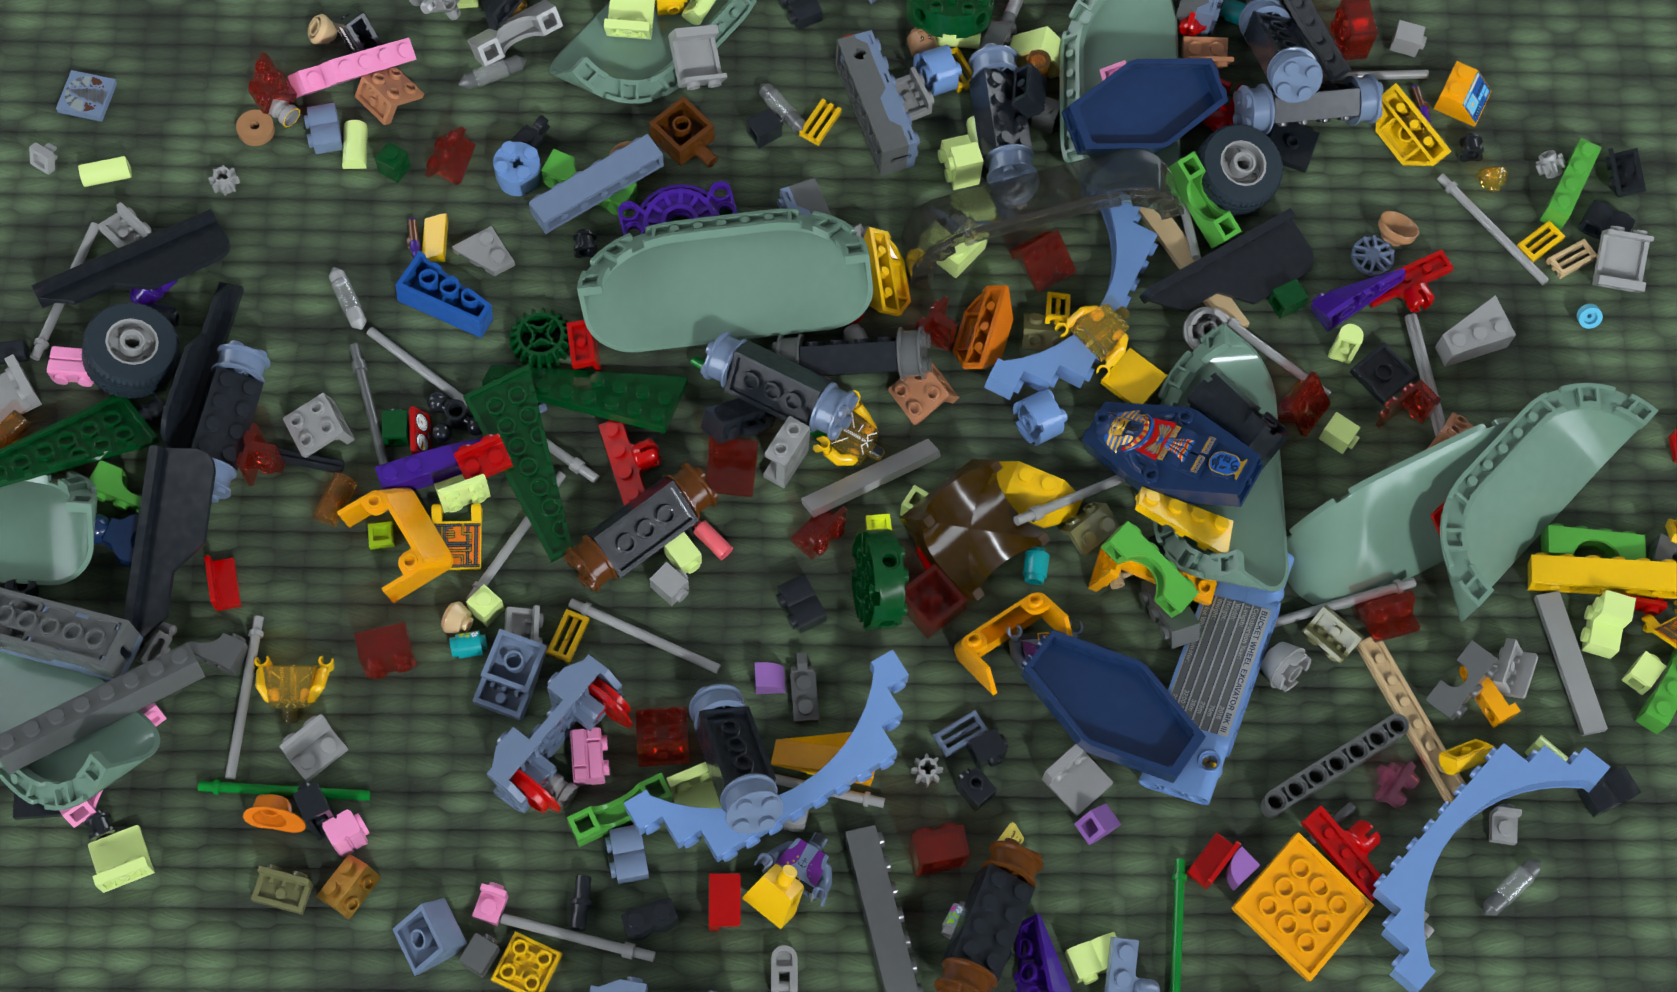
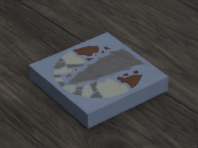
[56,70,117,122]

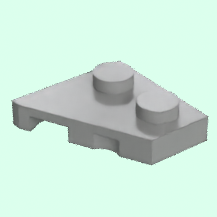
[452,226,515,276]

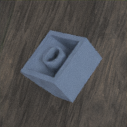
[392,898,467,976]

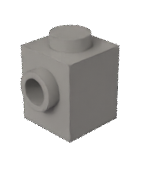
[1389,20,1427,57]
[650,562,689,606]

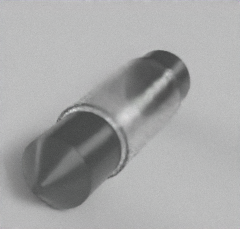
[459,55,527,90]
[759,83,805,132]
[1483,859,1541,916]

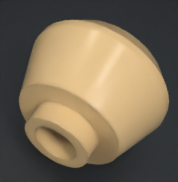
[308,14,337,44]
[441,601,473,634]

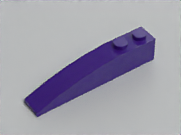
[375,438,481,491]

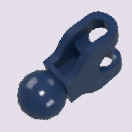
[94,513,139,568]

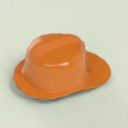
[243,794,306,833]

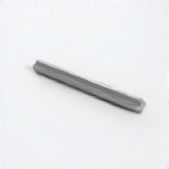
[1405,313,1446,436]

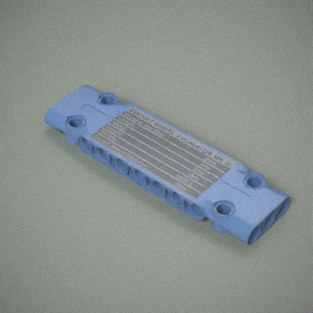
[1139,553,1295,805]

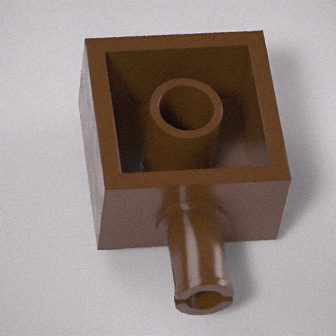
[649,96,718,168]

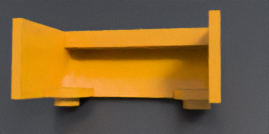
[337,487,454,603]
[954,592,1073,695]

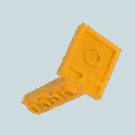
[1088,544,1217,605]

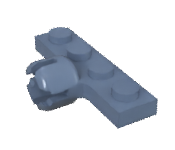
[1104,937,1160,992]

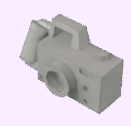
[135,622,177,665]

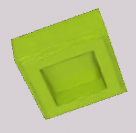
[368,521,395,550]

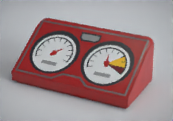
[409,406,432,455]

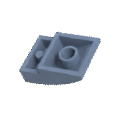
[472,629,547,722]

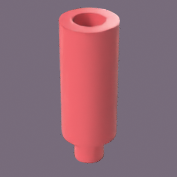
[692,520,733,560]

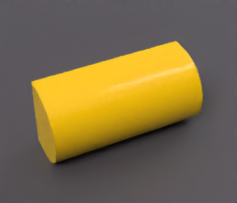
[1439,739,1494,775]

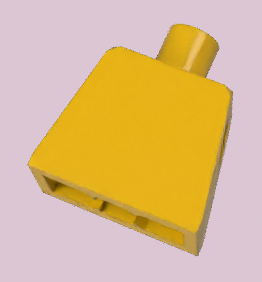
[742,864,804,929]

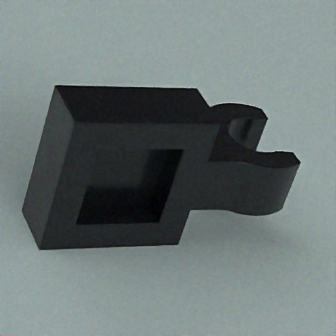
[511,115,550,149]

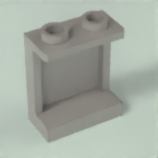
[668,24,728,90]
[1592,226,1654,293]
[763,416,810,488]

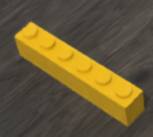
[1527,552,1677,599]

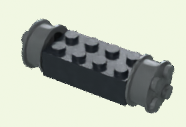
[772,326,932,381]

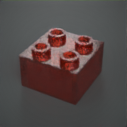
[1330,0,1378,60]
[905,563,968,639]
[354,622,417,679]
[909,823,970,876]

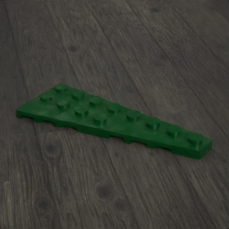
[463,365,573,563]
[482,365,688,433]
[0,395,159,487]

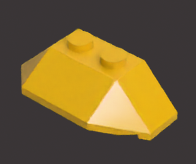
[1375,83,1452,166]
[864,227,911,316]
[997,461,1083,528]

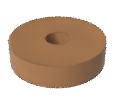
[236,110,275,146]

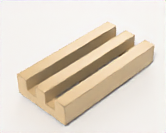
[1546,238,1597,279]

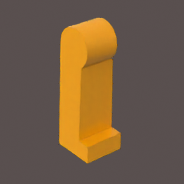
[1459,665,1521,728]

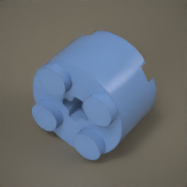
[913,45,962,96]
[493,141,542,196]
[1013,389,1068,446]

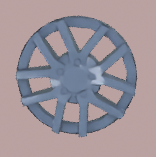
[1351,235,1395,276]

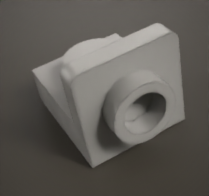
[1489,804,1522,845]

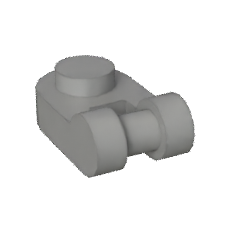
[771,945,798,992]

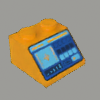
[1433,61,1491,127]

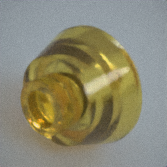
[1476,166,1508,191]

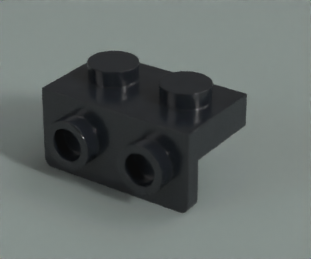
[1605,148,1646,198]

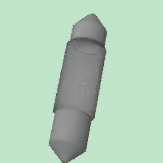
[329,267,367,330]

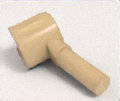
[1110,571,1133,589]

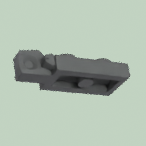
[790,652,819,723]

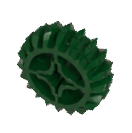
[509,307,570,369]

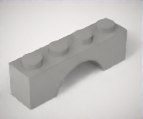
[467,0,563,67]

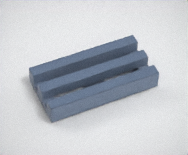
[932,710,989,758]

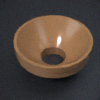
[1378,211,1419,246]

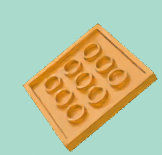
[1231,832,1374,982]

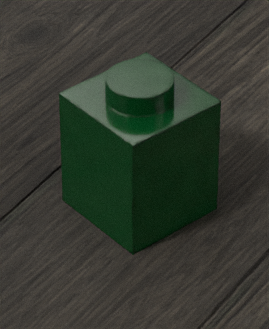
[375,141,411,183]
[1268,279,1308,319]
[382,408,410,447]

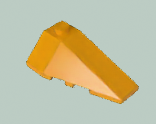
[771,732,875,786]

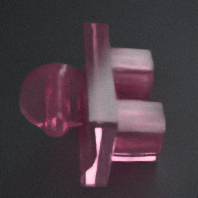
[1374,761,1420,808]

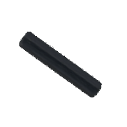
[272,447,345,474]

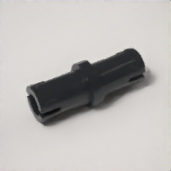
[570,875,592,931]

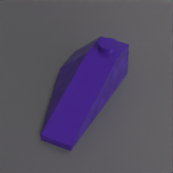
[1311,268,1406,332]
[1014,913,1072,992]

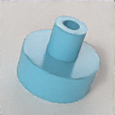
[1577,304,1603,329]

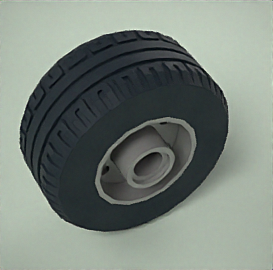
[1195,124,1283,216]
[82,302,180,399]

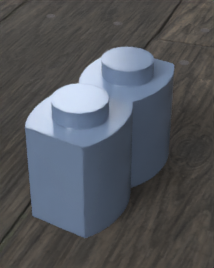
[304,103,343,154]
[605,825,649,884]

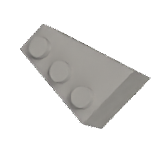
[1435,295,1516,367]

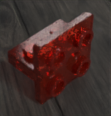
[248,52,297,114]
[425,126,476,185]
[915,295,957,351]
[1277,372,1331,437]
[237,423,285,486]
[1355,590,1420,643]

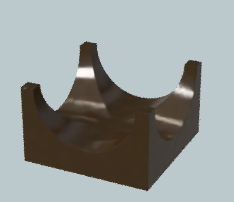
[899,459,1050,601]

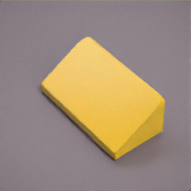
[422,213,449,262]

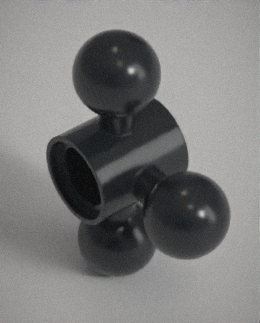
[427,392,482,442]

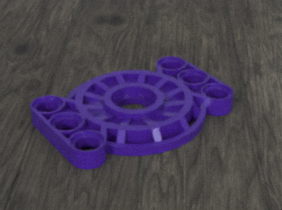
[618,181,737,236]

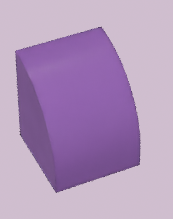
[755,662,786,694]
[1075,803,1121,845]
[1226,847,1260,891]

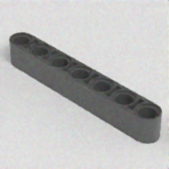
[1259,714,1409,818]

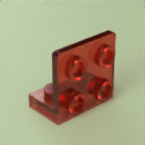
[1009,230,1076,292]
[1376,379,1442,428]
[705,437,758,497]
[790,507,847,560]
[636,707,690,767]

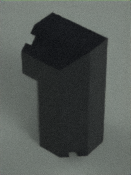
[1186,373,1290,468]

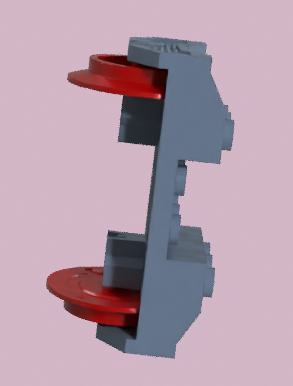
[487,654,632,814]

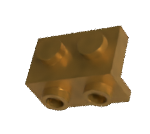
[316,854,381,919]

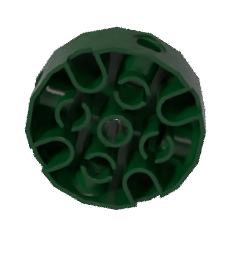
[905,0,995,39]
[851,529,909,631]

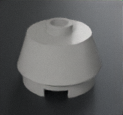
[1182,307,1228,350]
[1261,642,1311,692]

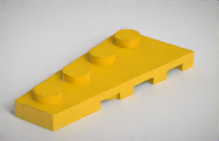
[1135,487,1233,554]

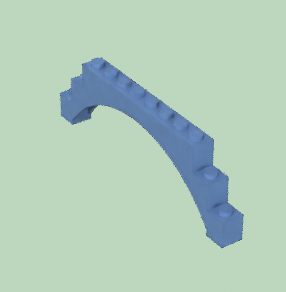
[984,190,1158,400]
[624,650,909,862]
[1372,743,1610,992]

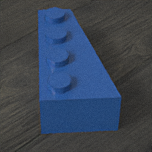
[395,250,493,338]

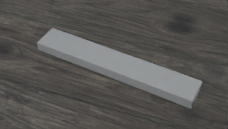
[801,439,941,518]
[1534,591,1608,736]

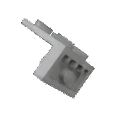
[0,354,42,425]
[283,393,355,458]
[279,714,348,782]
[1042,744,1113,816]

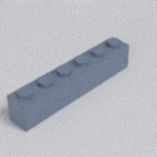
[529,134,664,234]

